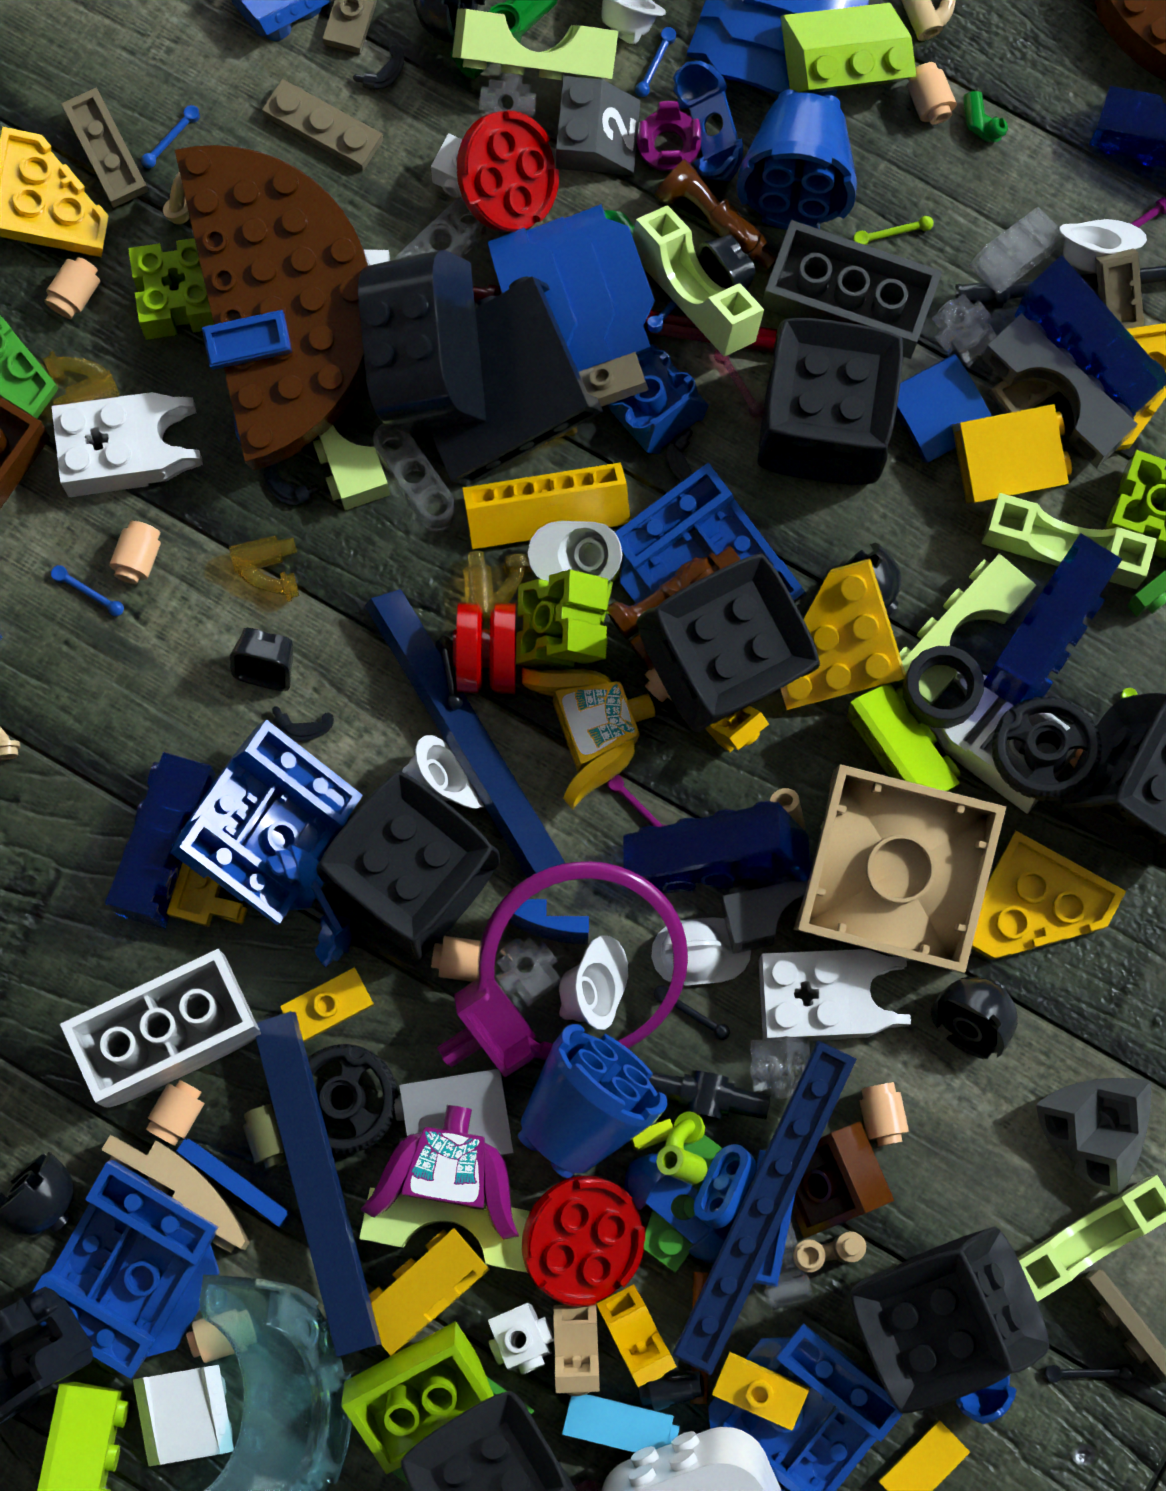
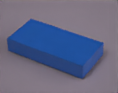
[202,310,292,370]

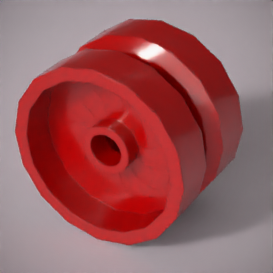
[453,603,516,694]

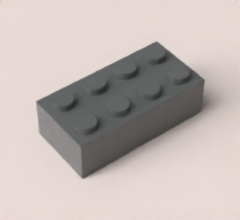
[762,220,942,359]

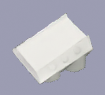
[133,1365,234,1466]

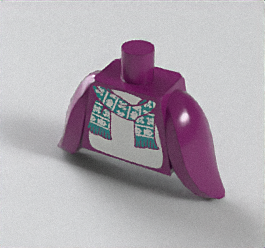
[360,1105,519,1240]

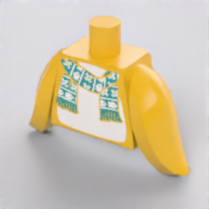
[522,668,655,810]

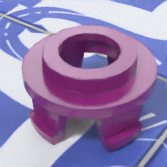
[637,101,701,172]

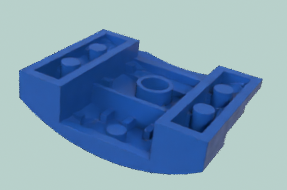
[687,0,870,96]
[488,204,655,372]
[615,462,806,604]
[171,719,363,925]
[32,1160,220,1379]
[708,1323,903,1491]

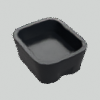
[696,234,756,290]
[230,627,293,691]

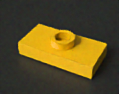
[280,967,375,1042]
[712,1352,810,1431]

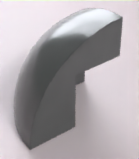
[1036,1078,1151,1196]

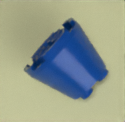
[737,90,857,230]
[518,1024,667,1178]

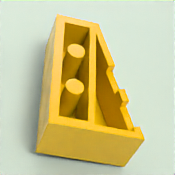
[369,1228,490,1356]

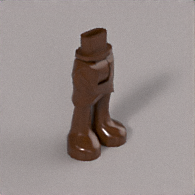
[654,159,777,271]
[606,546,741,670]

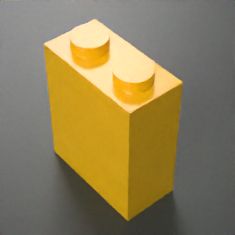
[952,404,1072,503]

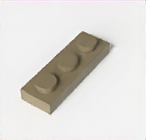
[262,79,383,171]
[61,87,149,208]

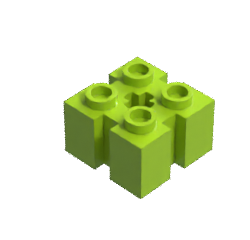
[128,238,214,340]
[1104,450,1166,559]
[516,569,608,670]

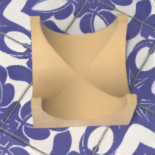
[793,764,1006,973]

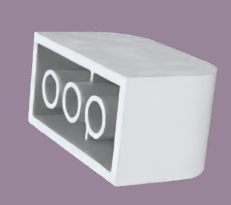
[60,949,261,1108]
[602,1427,782,1491]

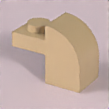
[554,1304,600,1396]

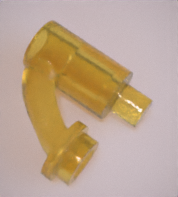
[43,350,120,406]
[229,535,300,602]
[463,551,532,619]

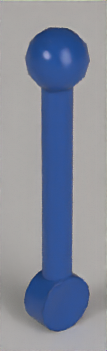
[635,27,676,98]
[141,105,200,169]
[647,300,677,333]
[51,565,124,617]

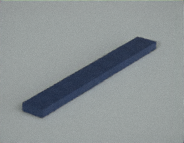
[365,589,565,878]
[256,1011,382,1357]
[671,1040,857,1375]

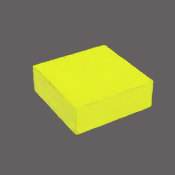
[631,1119,673,1151]

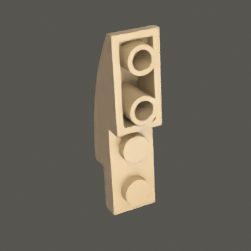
[102,1135,250,1253]

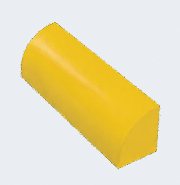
[462,462,631,549]

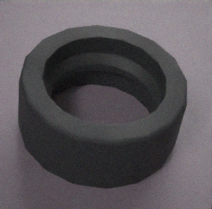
[902,646,984,728]

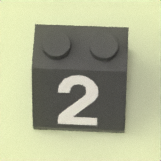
[556,76,640,176]

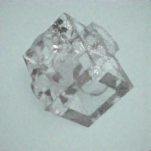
[479,72,537,117]
[932,294,997,367]
[496,937,561,1007]
[750,1036,810,1100]

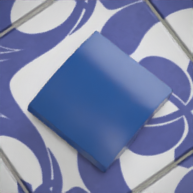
[896,354,991,462]
[508,899,589,945]

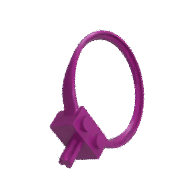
[437,861,688,1077]

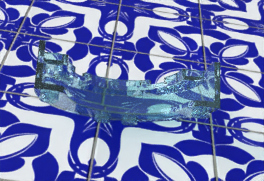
[199,1274,352,1491]

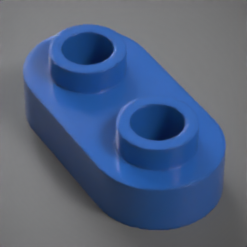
[694,1144,756,1229]

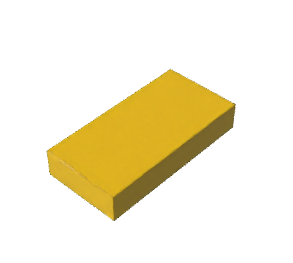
[878,1420,970,1491]

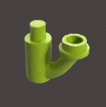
[656,1112,708,1185]

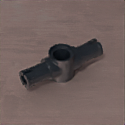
[649,1070,771,1120]

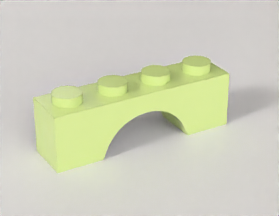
[452,9,618,80]
[633,205,764,357]
[313,425,390,511]
[981,493,1157,589]
[891,554,1036,705]
[1017,1175,1166,1302]
[359,1187,531,1273]

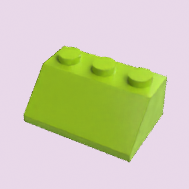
[780,3,916,93]
[847,683,961,793]
[341,1321,494,1475]
[37,1382,129,1491]

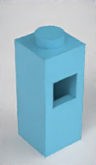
[562,1394,679,1452]

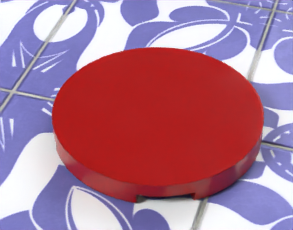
[457,110,559,233]
[522,1176,645,1306]

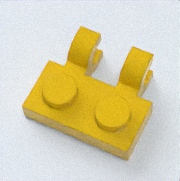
[166,863,247,927]

